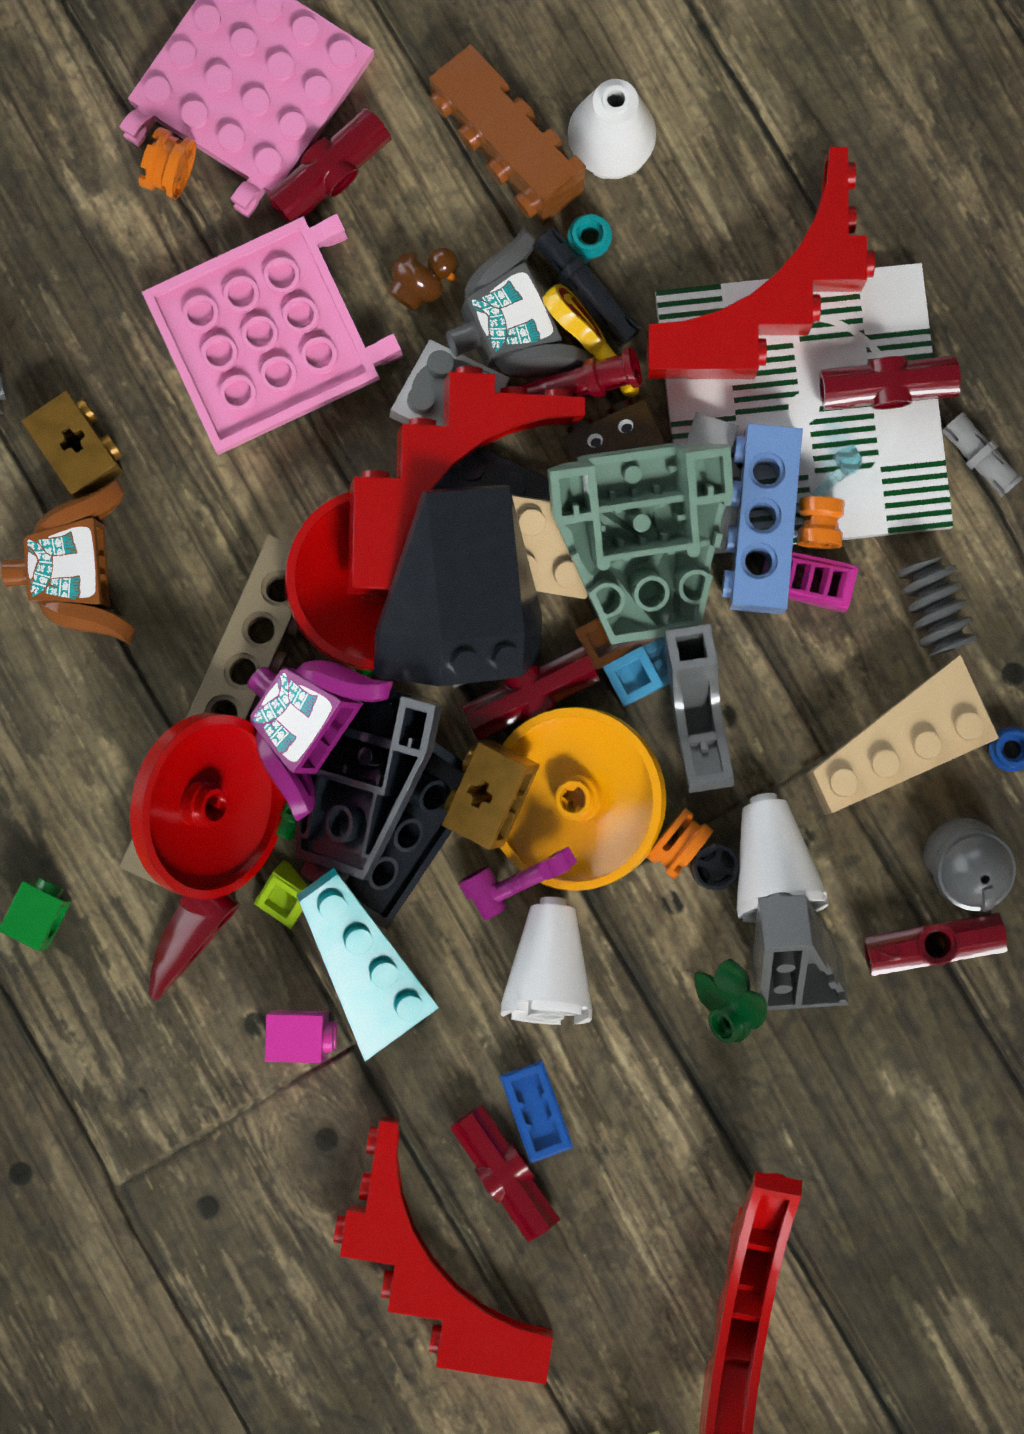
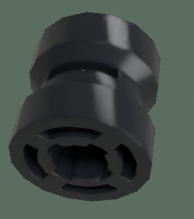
[690,844,739,890]

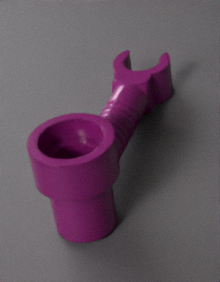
[458,846,577,921]

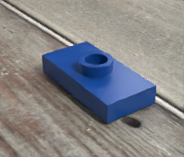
[500,1060,574,1163]

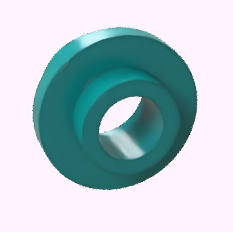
[567,214,612,259]

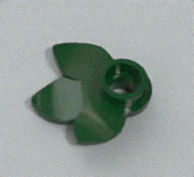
[694,959,767,1043]

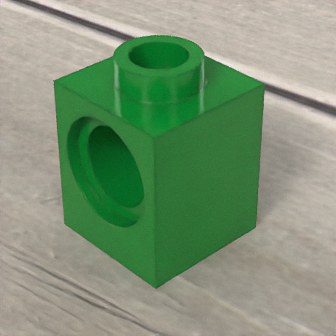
[0,877,72,951]

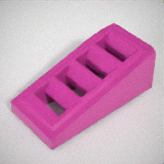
[761,552,859,613]

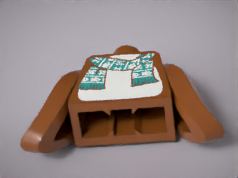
[1,478,135,645]

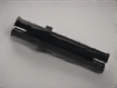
[534,227,642,348]

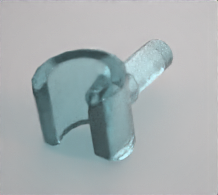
[810,444,862,496]

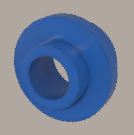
[988,727,1024,772]

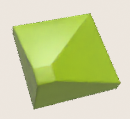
[254,860,307,929]

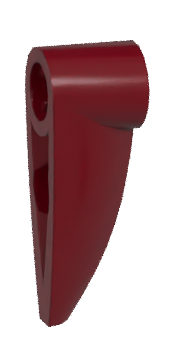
[148,894,240,1002]

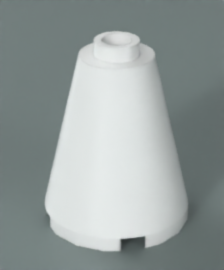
[568,79,656,179]
[736,793,829,923]
[500,897,592,1025]

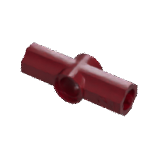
[266,107,392,223]
[819,356,961,410]
[461,647,600,742]
[863,912,1007,976]
[450,1104,560,1242]

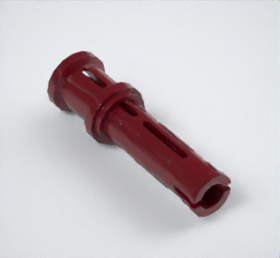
[509,347,642,398]

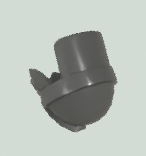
[923,818,1016,912]

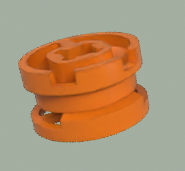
[139,127,197,200]
[646,807,714,880]

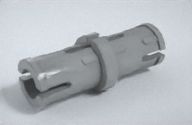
[942,412,1023,498]

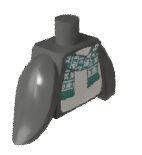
[446,225,593,378]

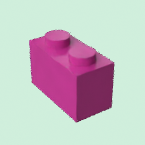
[265,1010,338,1063]

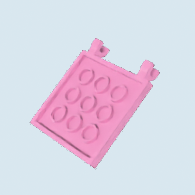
[119,0,374,218]
[142,214,403,455]

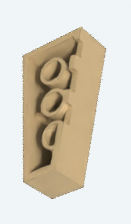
[806,655,999,815]

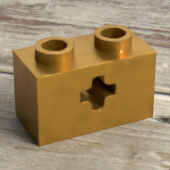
[21,391,124,499]
[442,741,540,850]

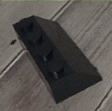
[300,742,465,929]

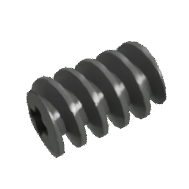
[897,557,978,657]

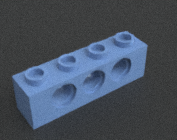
[722,423,803,614]

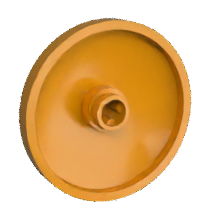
[486,707,666,891]

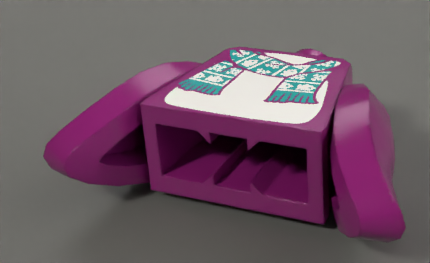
[248,660,393,821]

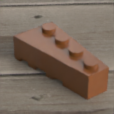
[429,44,586,225]

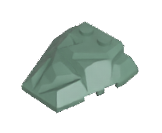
[547,443,734,644]

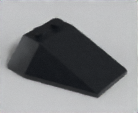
[374,484,542,687]
[295,688,442,880]

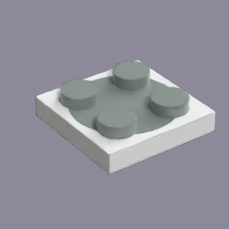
[389,340,510,456]

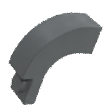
[665,624,734,793]

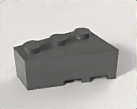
[752,892,849,1011]

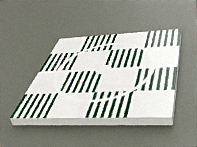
[655,263,953,554]

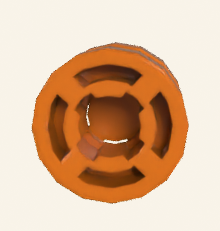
[796,496,845,549]

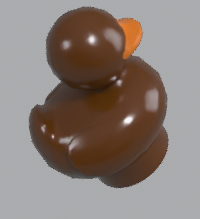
[387,248,458,312]

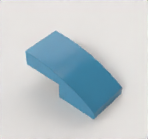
[603,636,669,707]

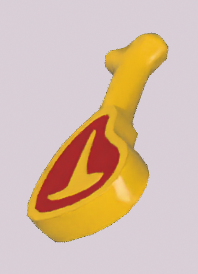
[542,284,639,397]

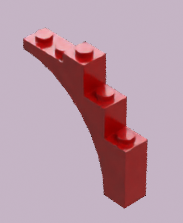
[647,147,875,379]
[347,366,585,595]
[333,1116,553,1385]
[699,1171,803,1434]

